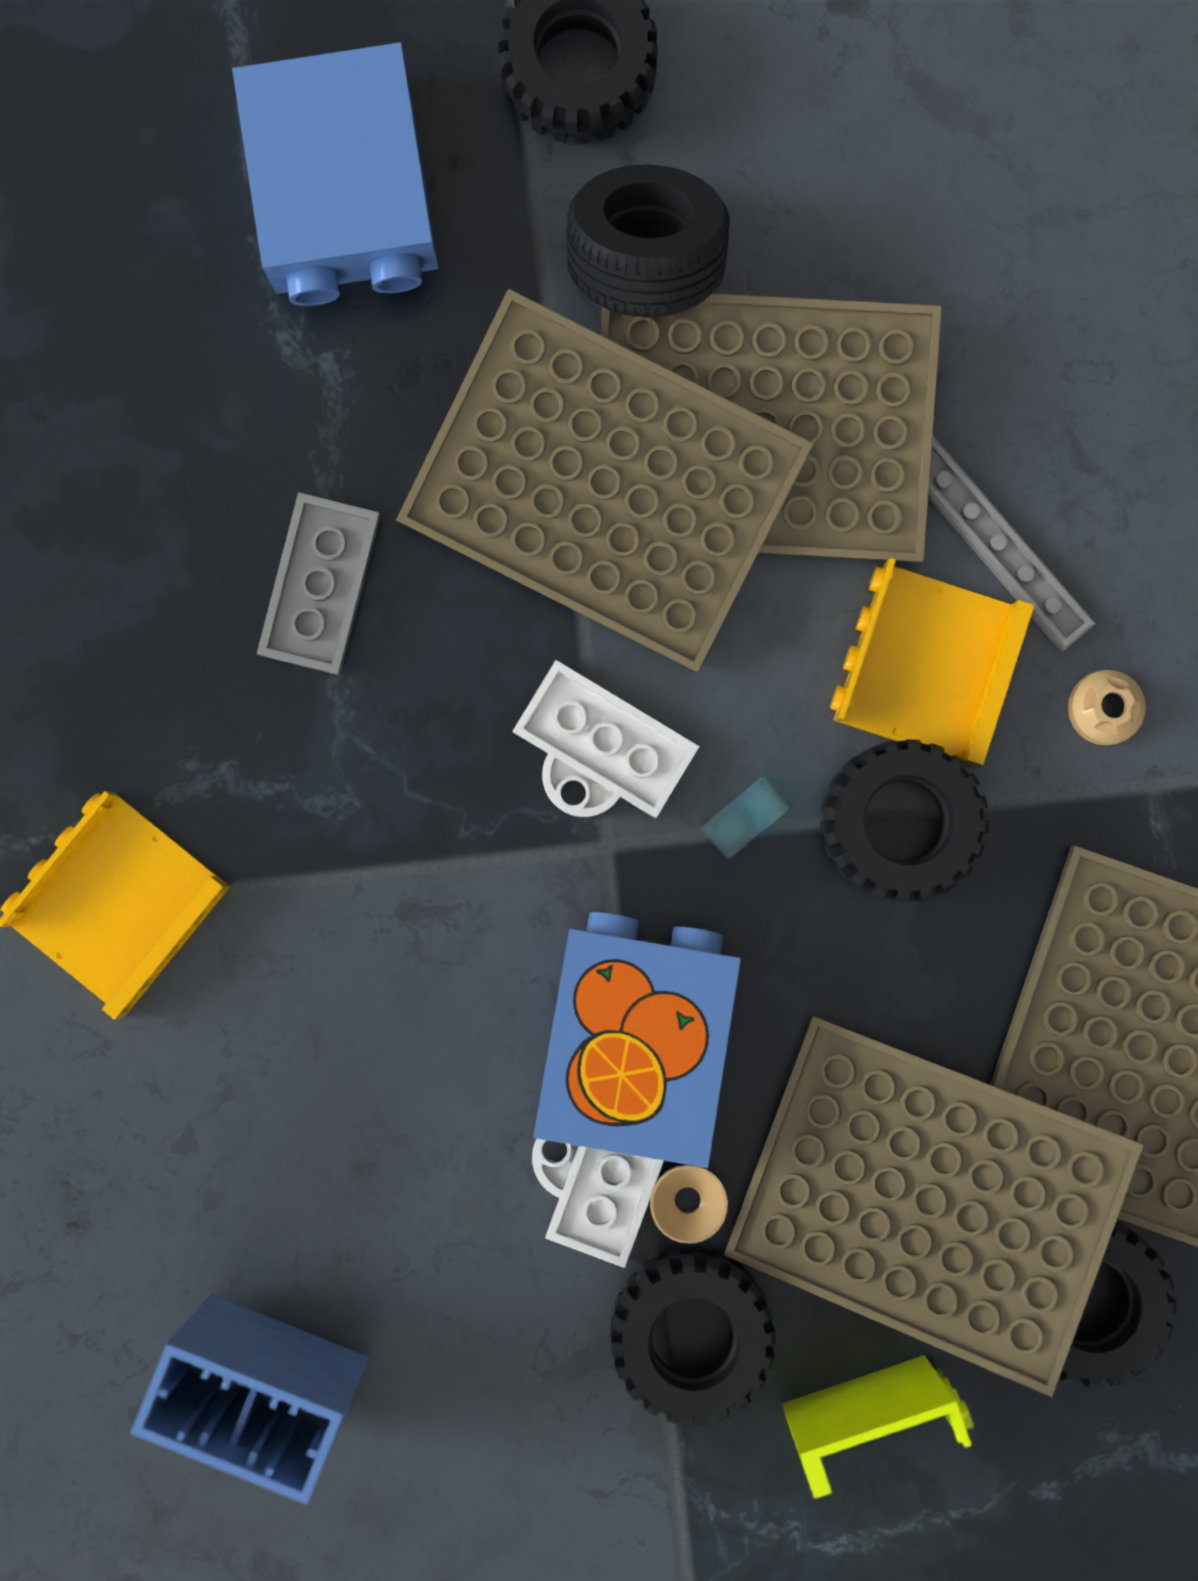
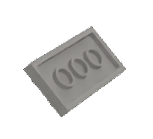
[257,492,381,676]

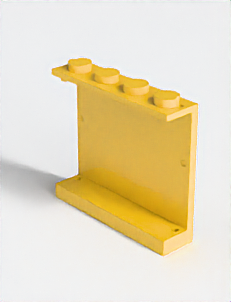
[830,558,1035,767]
[0,791,231,1020]

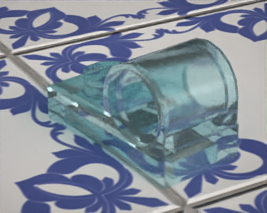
[701,774,793,860]

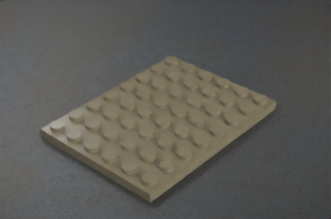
[396,288,814,672]
[600,294,942,562]
[990,846,1198,1247]
[724,1016,1144,1397]

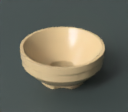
[1068,670,1146,746]
[650,1164,728,1244]

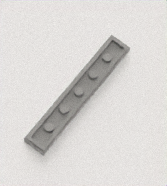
[928,436,1096,652]

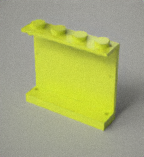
[782,1355,973,1499]

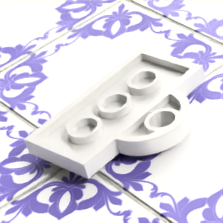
[512,660,700,819]
[532,1138,664,1268]

